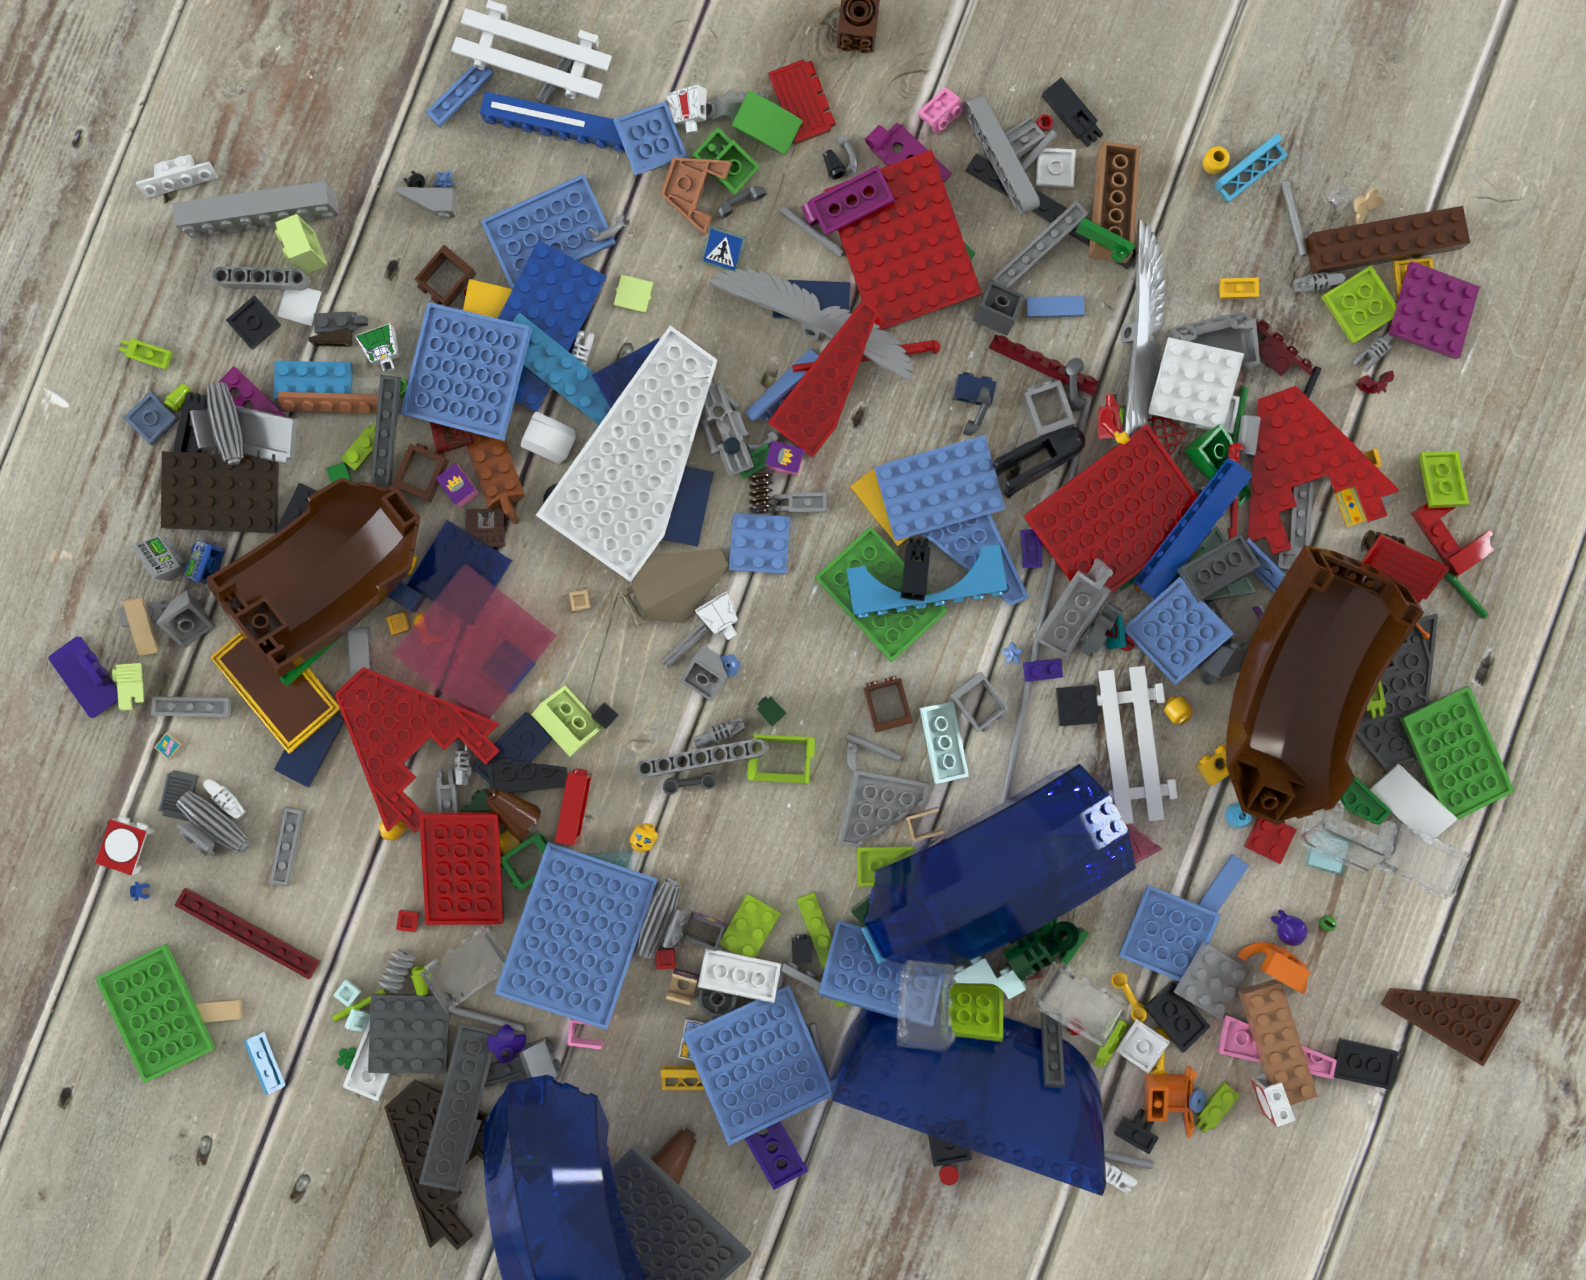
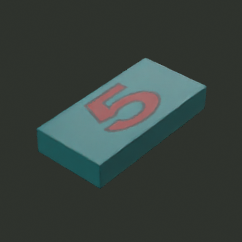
[1105,609,1126,649]

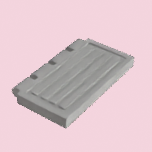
[236,406,298,465]

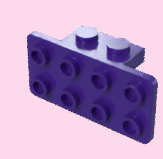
[48,636,118,718]

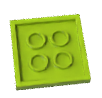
[1321,265,1397,344]
[943,979,1003,1042]

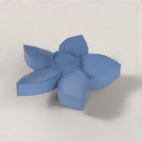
[433,171,455,188]
[1001,642,1023,664]

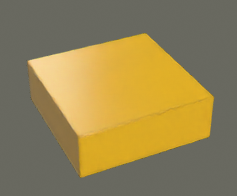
[386,612,411,636]
[500,830,521,855]

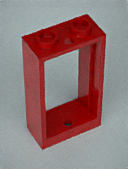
[555,768,592,846]

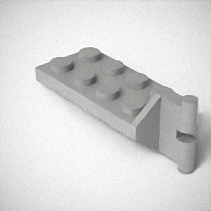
[1034,558,1113,658]

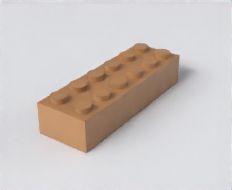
[1089,141,1141,263]
[1238,979,1318,1105]

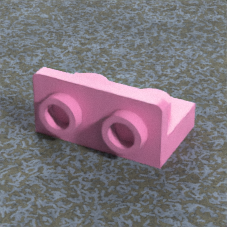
[918,87,964,135]

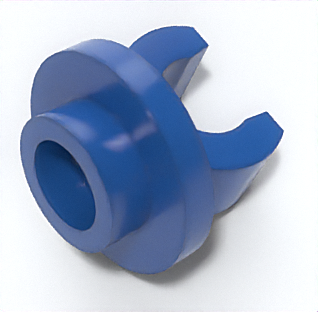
[130,881,150,901]

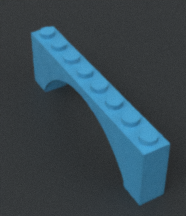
[846,544,1007,618]

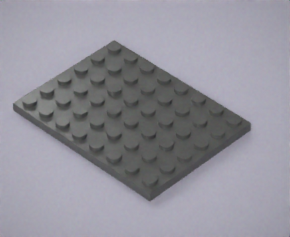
[563,1144,751,1280]

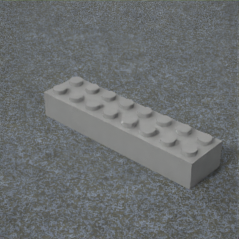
[172,181,339,238]

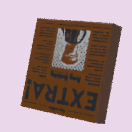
[465,508,506,548]

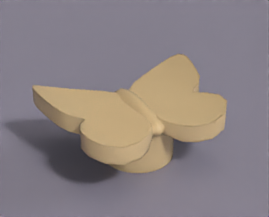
[1353,188,1384,225]

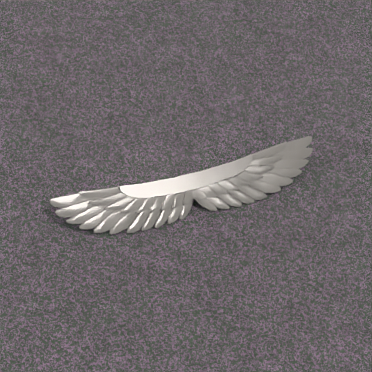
[1121,219,1166,436]
[709,269,913,380]

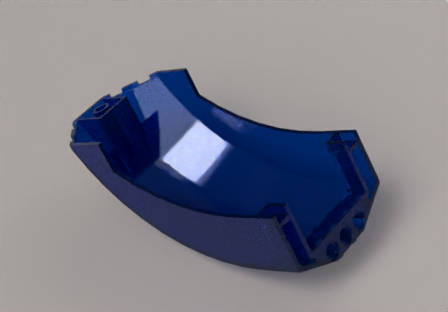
[864,764,1136,974]
[483,1074,646,1280]

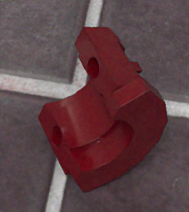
[1356,370,1394,394]

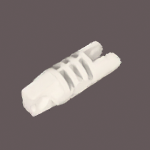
[572,331,595,365]
[203,779,246,820]
[1088,1156,1138,1194]

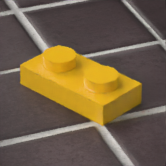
[1219,277,1259,299]

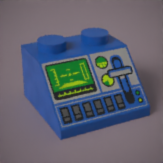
[184,540,225,584]

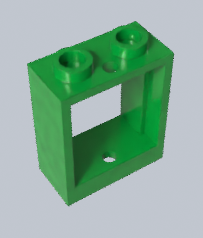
[501,831,547,891]

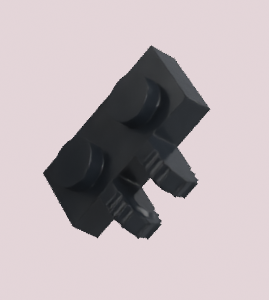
[1114,1109,1159,1155]

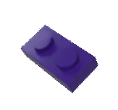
[1020,529,1042,568]
[1023,658,1063,682]

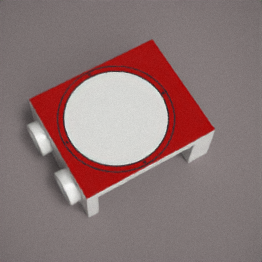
[95,816,154,876]
[1250,1073,1295,1127]

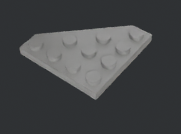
[838,769,930,847]

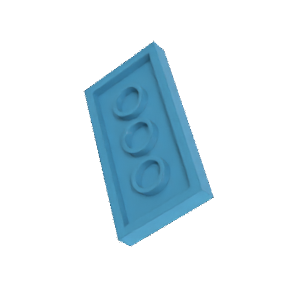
[274,361,353,400]

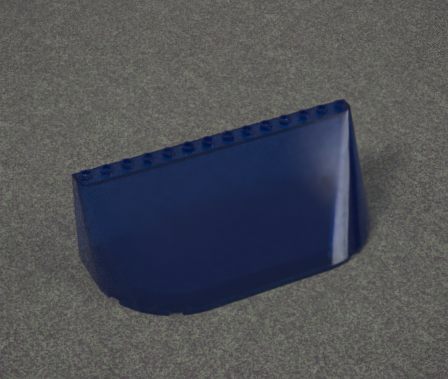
[830,994,1106,1196]

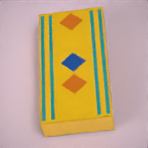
[1334,487,1366,527]

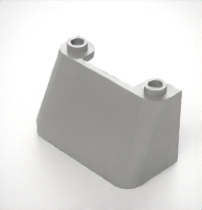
[1171,312,1260,369]

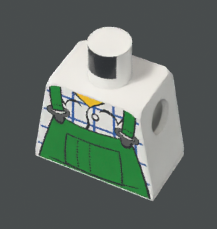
[356,323,400,373]

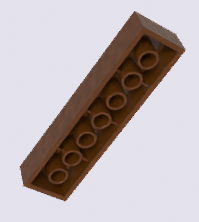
[1305,206,1470,274]

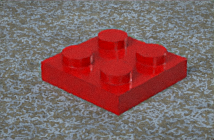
[1244,817,1297,864]

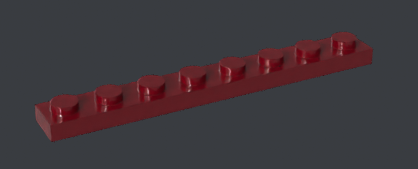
[174,888,321,980]

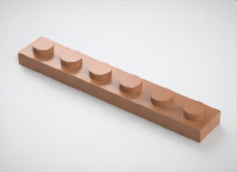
[277,392,378,414]

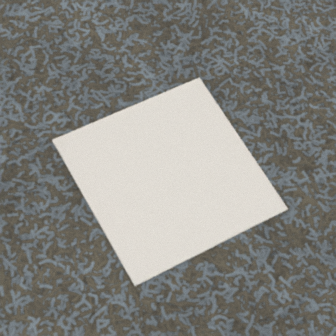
[277,288,322,326]

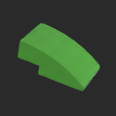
[732,90,803,156]
[691,127,760,195]

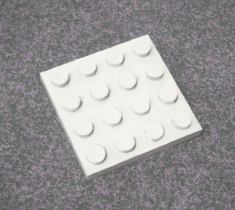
[1148,337,1244,427]

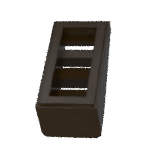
[308,328,352,347]

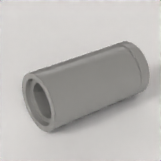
[1237,415,1261,457]

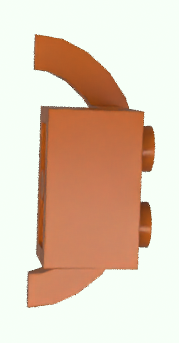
[1237,942,1311,995]
[1144,1066,1197,1138]

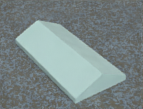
[920,701,969,784]

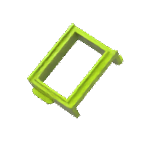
[747,734,815,783]

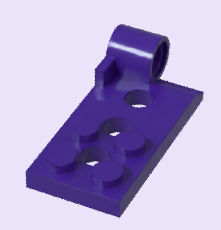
[744,1121,808,1190]

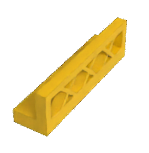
[661,1066,705,1090]

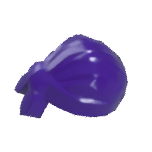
[1271,910,1308,946]

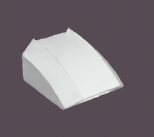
[521,412,576,464]

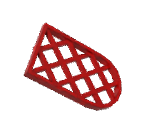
[1148,415,1187,457]

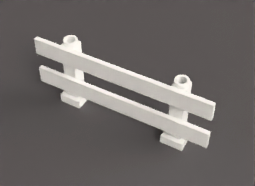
[451,0,612,99]
[1096,666,1178,825]

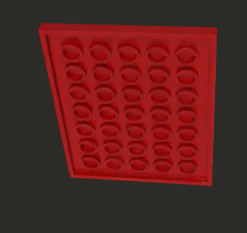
[824,149,982,330]
[1023,424,1198,595]

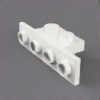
[136,154,218,199]

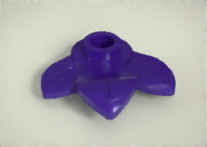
[487,1024,526,1064]

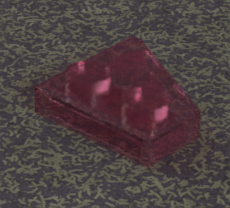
[1111,824,1162,866]

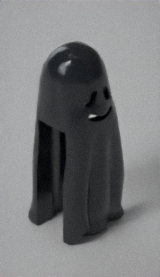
[993,426,1086,499]

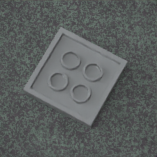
[1174,942,1250,1020]

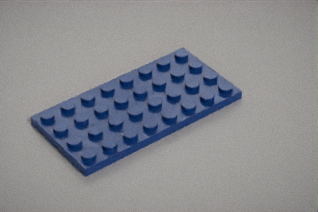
[498,240,607,412]

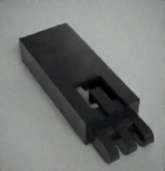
[1042,77,1103,147]
[173,392,207,453]
[900,538,931,601]

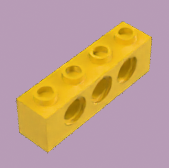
[1195,744,1229,786]

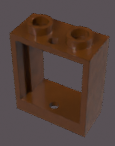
[414,245,476,307]
[392,443,449,503]
[863,675,913,733]

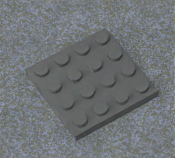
[368,993,450,1074]

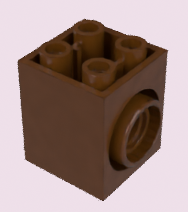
[837,0,880,53]

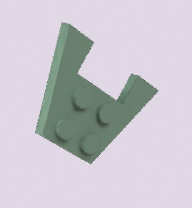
[1177,527,1256,602]

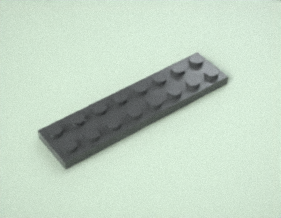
[419,1023,498,1192]

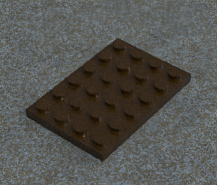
[161,451,279,533]

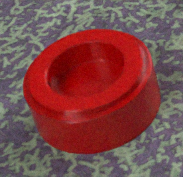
[939,1164,959,1186]

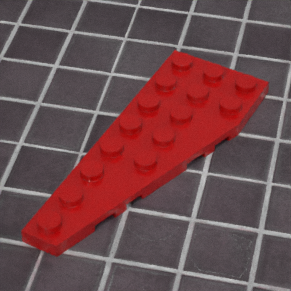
[767,299,879,458]

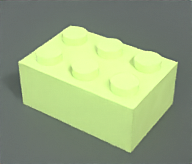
[275,214,328,274]

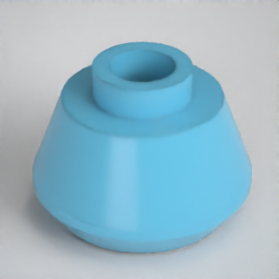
[1226,802,1252,829]

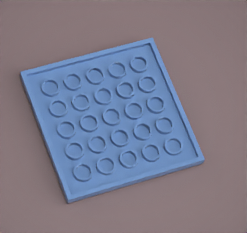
[400,302,533,441]
[682,985,835,1146]

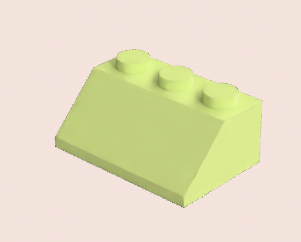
[531,686,604,757]

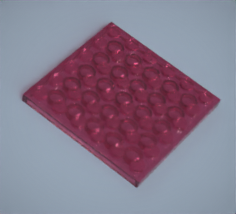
[392,563,557,719]

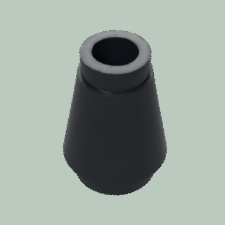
[823,149,846,180]

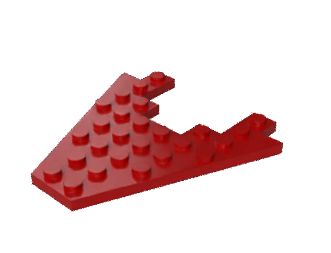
[1247,386,1399,555]
[334,667,500,833]

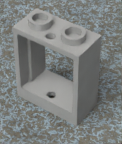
[1022,379,1076,438]
[949,672,1009,732]

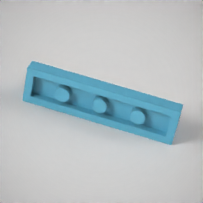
[1214,133,1288,203]

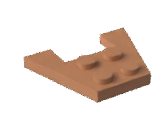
[660,158,733,234]

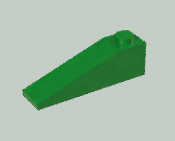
[1184,424,1251,508]

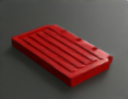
[768,59,836,145]
[1361,534,1449,603]

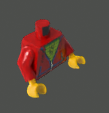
[1098,394,1130,444]

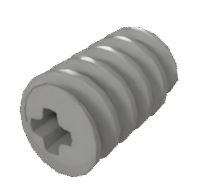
[378,949,416,993]

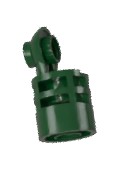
[1002,921,1079,981]

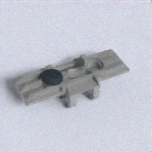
[699,383,754,477]

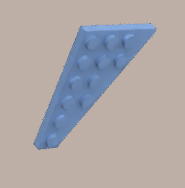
[921,514,1029,606]

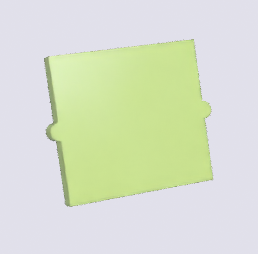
[613,275,654,313]

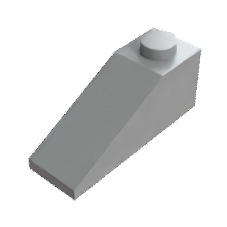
[395,187,456,219]

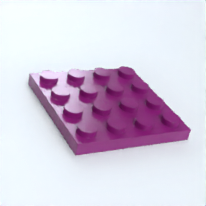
[1388,261,1480,360]

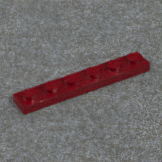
[989,334,1099,396]

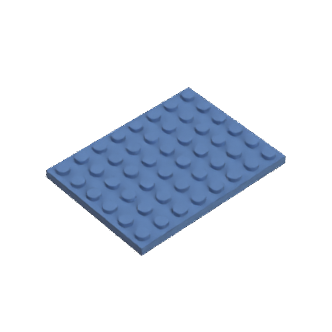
[494,842,658,1030]

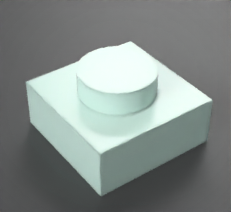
[333,979,362,1007]
[344,1009,370,1032]

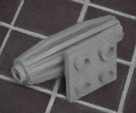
[190,382,243,465]
[176,791,250,856]
[634,877,693,959]

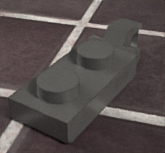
[314,311,368,334]

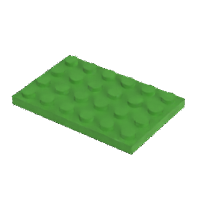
[814,526,948,662]
[1400,686,1515,821]
[95,944,216,1083]

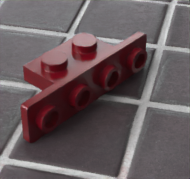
[1256,318,1313,377]

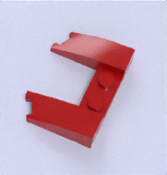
[1411,497,1494,576]

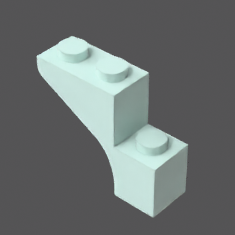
[951,955,1026,999]

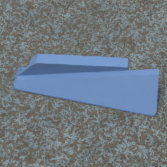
[745,349,818,421]

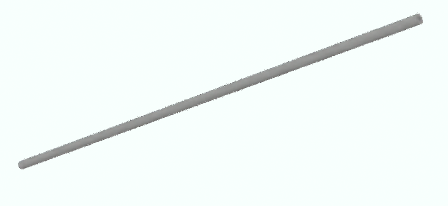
[998,398,1092,813]

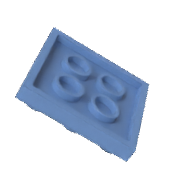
[613,101,687,176]
[729,513,790,574]

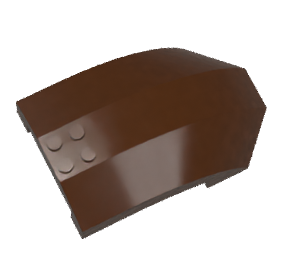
[207,478,420,679]

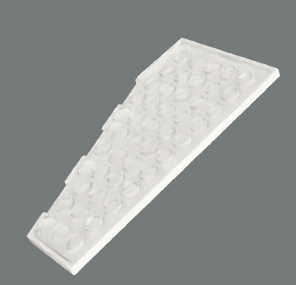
[536,325,717,582]

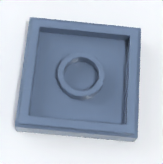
[124,391,179,446]

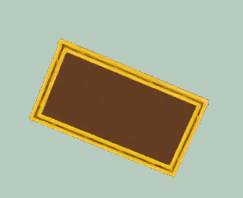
[210,632,340,754]

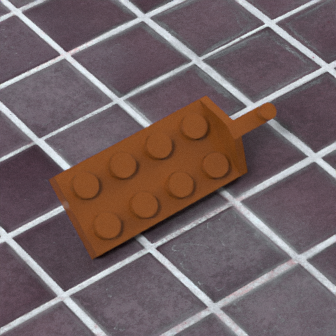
[465,432,525,524]

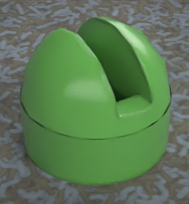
[1319,915,1337,932]

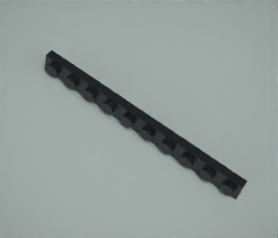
[965,153,1136,269]

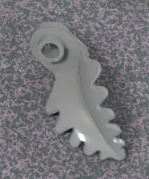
[706,91,768,121]

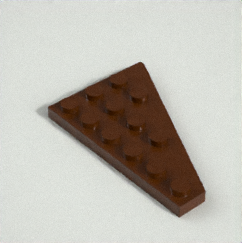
[1381,988,1521,1067]

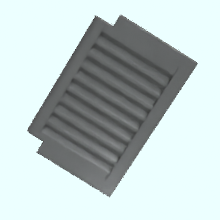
[158,770,198,821]

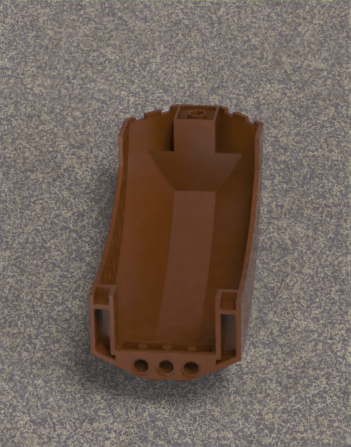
[1226,545,1424,825]

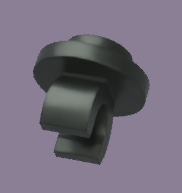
[404,171,425,188]

